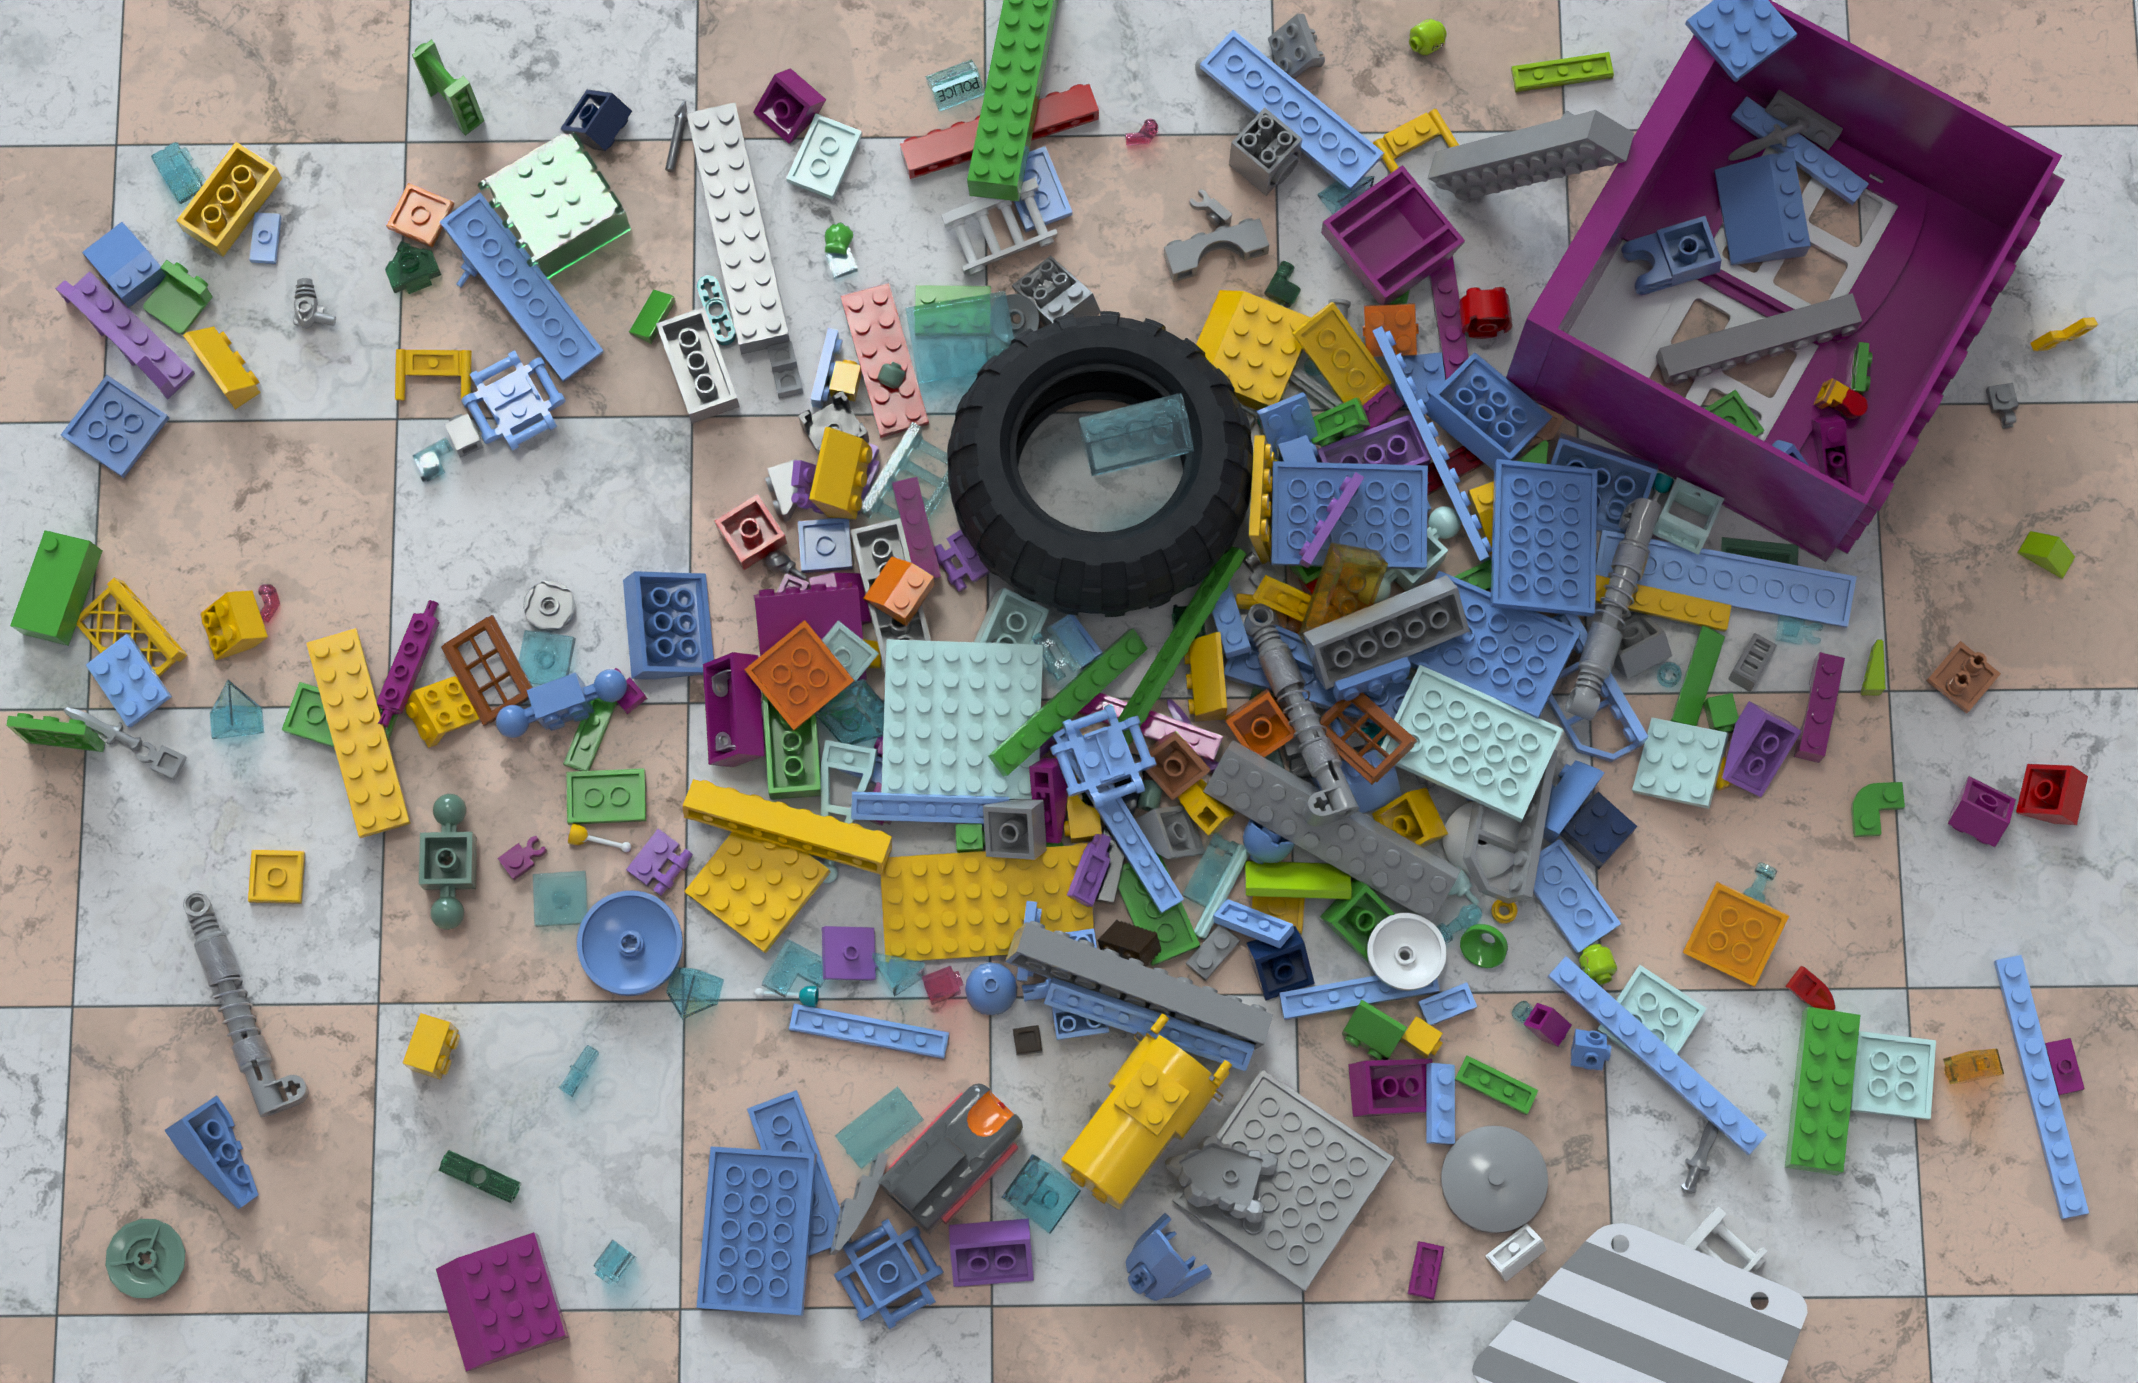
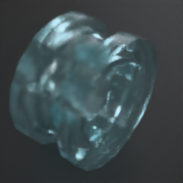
[1657,662,1682,687]

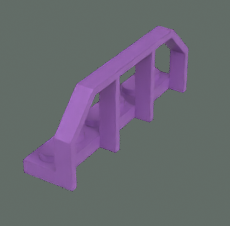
[55,271,195,400]

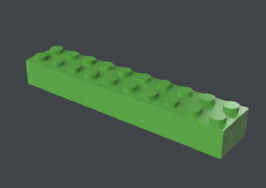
[967,0,1059,202]

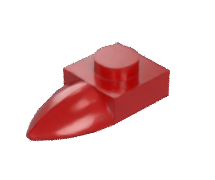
[1785,966,1835,1010]

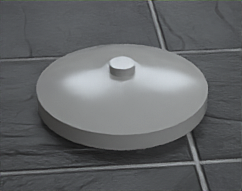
[1441,1126,1548,1233]

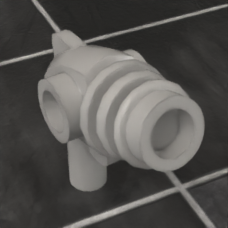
[293,278,336,329]

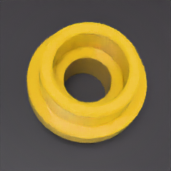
[1491,899,1518,924]

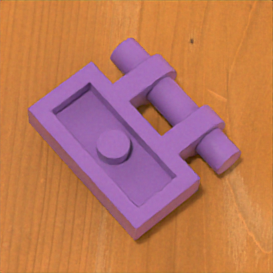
[791,460,824,514]
[934,530,990,592]
[626,829,693,896]

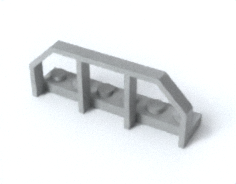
[1463,750,1558,904]

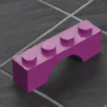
[891,477,941,579]
[1794,652,1845,763]

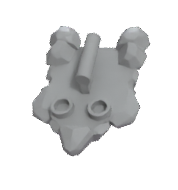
[1165,1136,1278,1224]

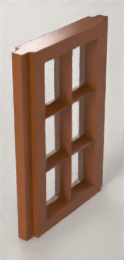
[441,615,533,726]
[1320,692,1417,785]

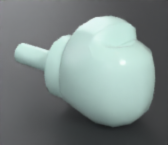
[1448,866,1480,906]

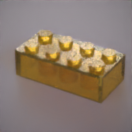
[1298,543,1388,646]

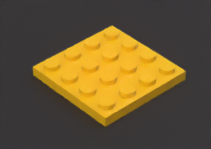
[1249,435,1278,564]
[684,832,831,954]

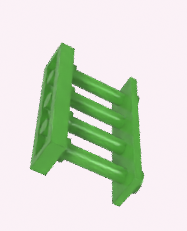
[412,39,485,136]

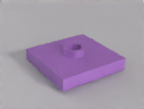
[822,926,876,981]

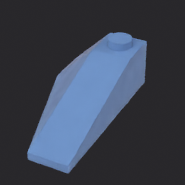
[165,1096,259,1209]

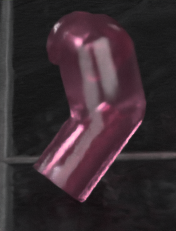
[1125,118,1159,145]
[258,584,280,623]

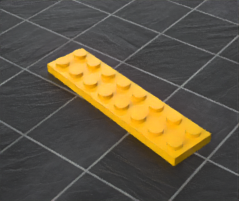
[306,628,411,839]

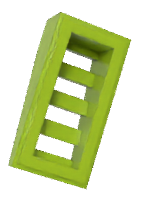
[1861,639,1886,696]

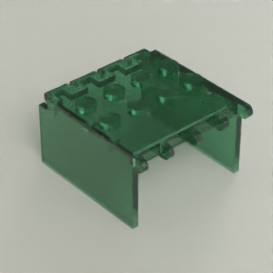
[477,132,631,279]

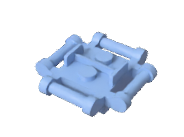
[461,350,566,451]
[1050,704,1157,809]

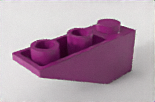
[1812,415,1852,489]

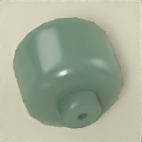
[878,362,906,389]

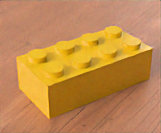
[176,142,282,257]

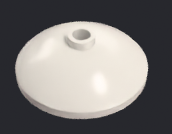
[1443,801,1520,878]
[1367,913,1446,991]

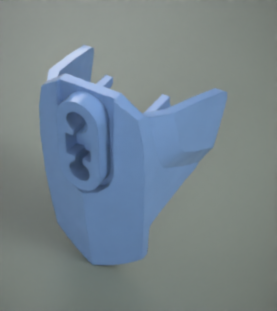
[1126,1213,1212,1301]

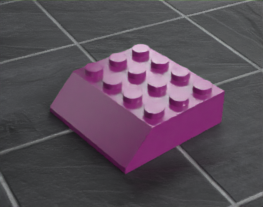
[1321,165,1465,305]
[436,1232,569,1372]

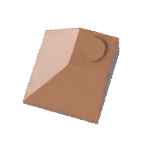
[1138,731,1211,801]

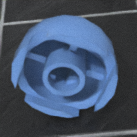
[1243,819,1295,864]
[965,962,1018,1015]

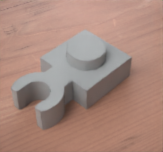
[136,742,187,780]

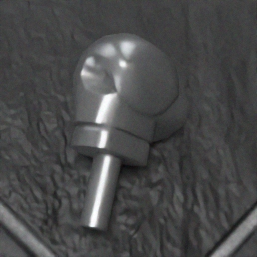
[766,550,807,580]

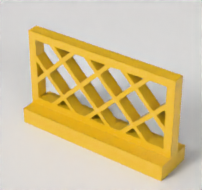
[76,577,187,677]

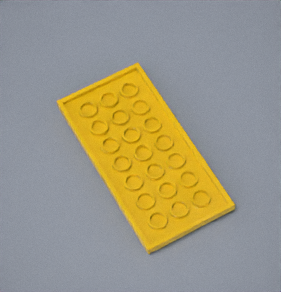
[880,845,1094,963]

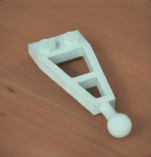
[821,740,878,883]

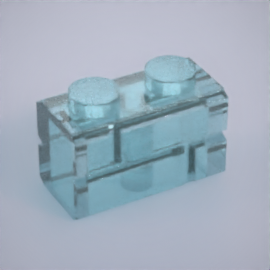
[151,142,206,204]

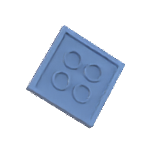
[1685,0,1797,82]
[61,375,169,478]

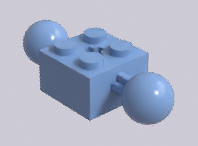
[496,669,627,738]

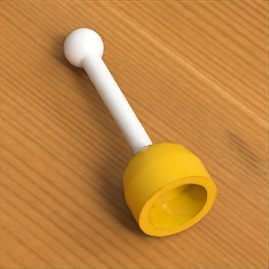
[568,823,631,852]

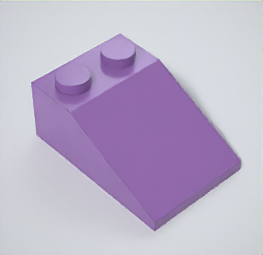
[1722,701,1801,797]

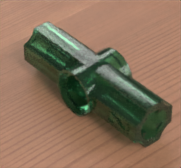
[438,1150,521,1204]

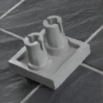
[1268,14,1325,79]

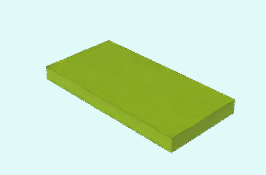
[1245,861,1352,899]

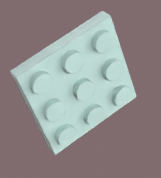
[1632,717,1729,809]
[1596,965,1707,1059]
[1850,1031,1936,1120]

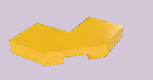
[2030,317,2098,351]

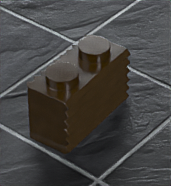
[1097,920,1162,967]

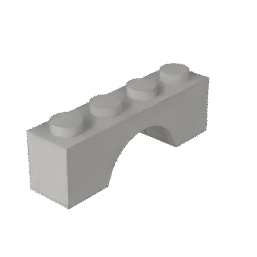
[1164,218,1269,282]

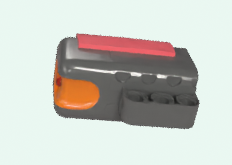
[878,1083,1023,1235]

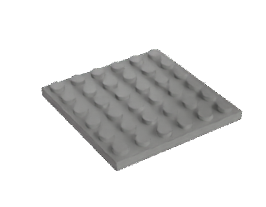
[1172,1070,1395,1292]

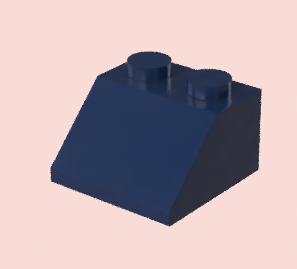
[560,89,632,151]
[1246,926,1315,1001]

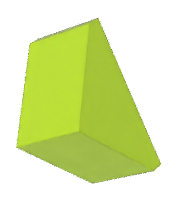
[2017,531,2075,579]

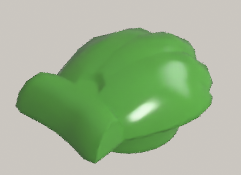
[825,222,853,255]

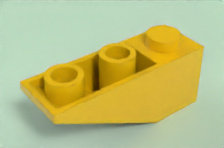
[1178,778,1236,836]

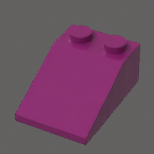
[1348,1059,1433,1117]

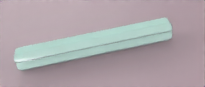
[1194,844,1250,940]

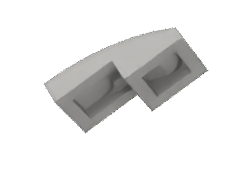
[767,341,803,399]

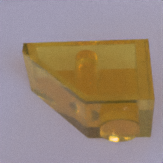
[1943,1049,2004,1085]

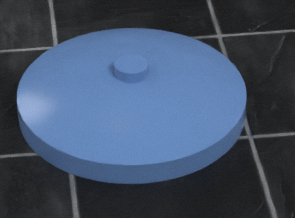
[577,890,683,996]

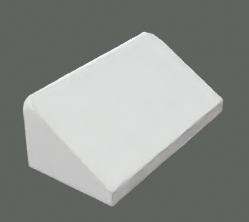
[1486,1224,1546,1281]

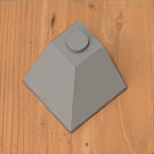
[1135,805,1205,859]

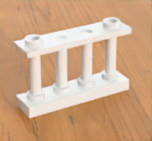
[941,178,1058,275]
[1683,1207,1767,1272]

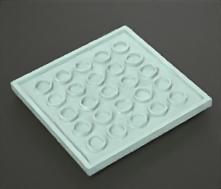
[881,639,1043,800]

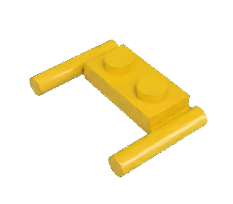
[1373,109,1459,173]
[395,349,472,401]

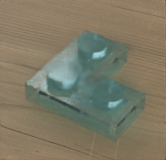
[762,939,825,998]

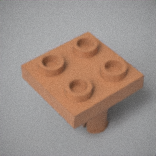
[1926,641,2001,714]

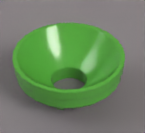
[1460,924,1508,968]

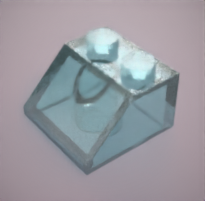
[815,679,884,745]
[1002,1154,1081,1234]

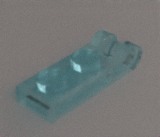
[1183,832,1239,908]

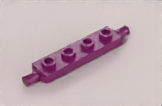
[377,600,440,728]

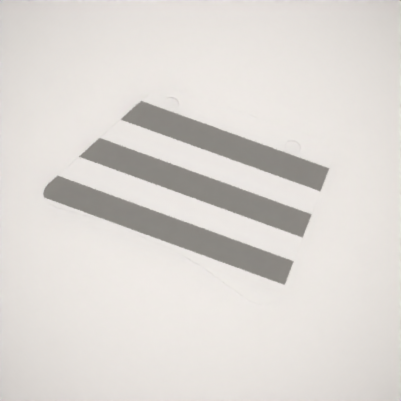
[1472,1223,1808,1383]

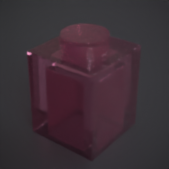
[922,966,964,1005]

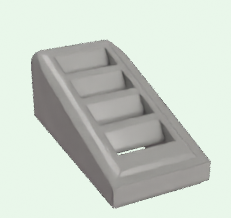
[1728,633,1777,691]

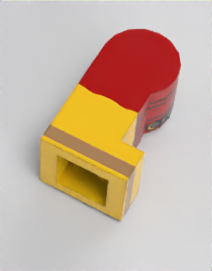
[1813,378,1868,420]

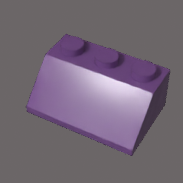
[949,1218,1034,1287]

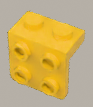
[405,676,479,748]

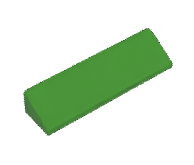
[1670,625,1725,726]

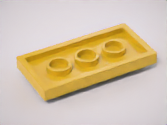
[1292,302,1392,405]

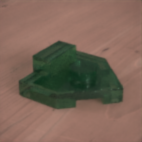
[385,241,442,294]

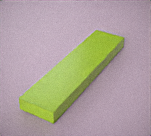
[1511,52,1614,92]

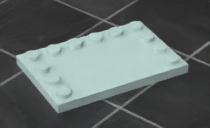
[1377,665,1564,822]

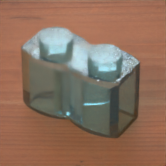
[593,1239,637,1285]

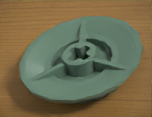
[105,1219,186,1298]

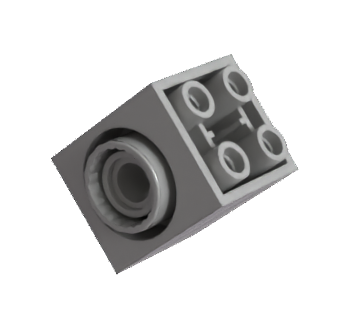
[1229,107,1303,196]

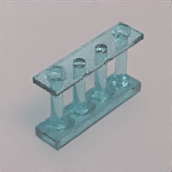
[860,422,949,520]

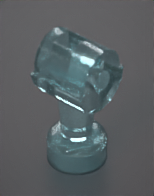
[1743,862,1777,903]
[1436,904,1482,944]

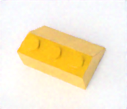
[183,326,261,410]
[809,427,873,519]
[1184,632,1227,722]

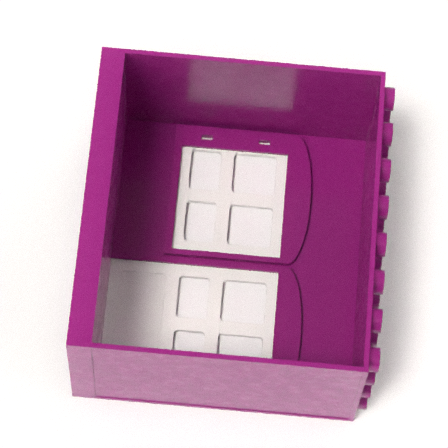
[1506,0,2065,562]

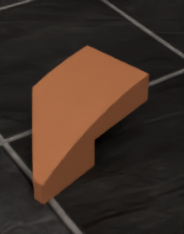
[1526,405,1565,448]

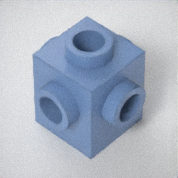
[1571,1029,1611,1071]

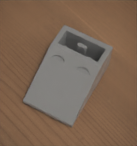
[1012,256,1101,326]

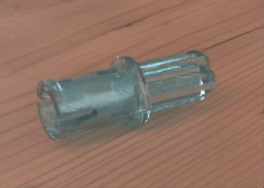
[558,1045,599,1097]

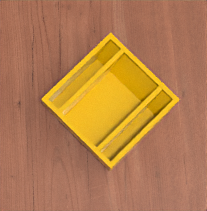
[1196,290,1311,411]

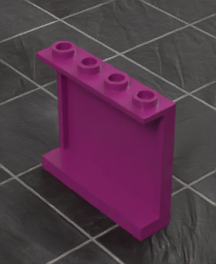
[754,581,867,681]

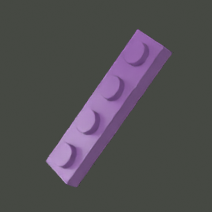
[1299,472,1364,569]

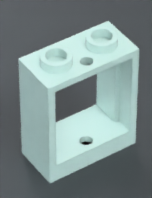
[1653,477,1724,555]

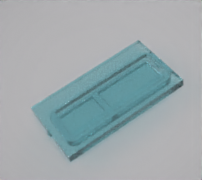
[835,1086,924,1169]

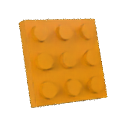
[1683,881,1789,987]

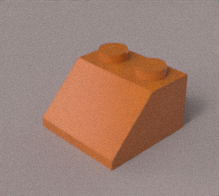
[863,556,935,627]
[1225,688,1295,757]

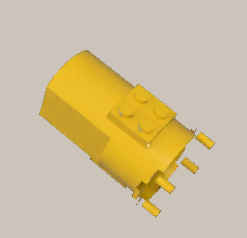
[1061,1013,1232,1210]

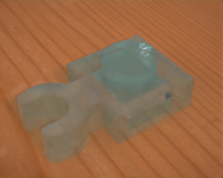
[1775,615,1823,645]

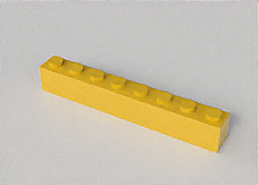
[683,779,892,875]

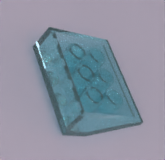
[905,291,1014,383]

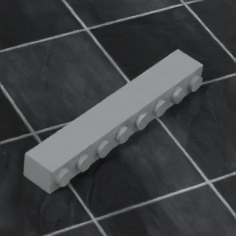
[1656,293,1862,384]

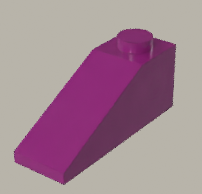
[1029,758,1068,843]

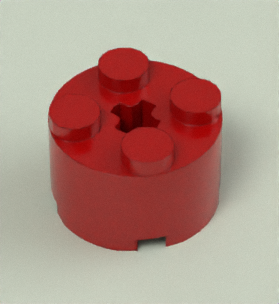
[1459,287,1513,339]

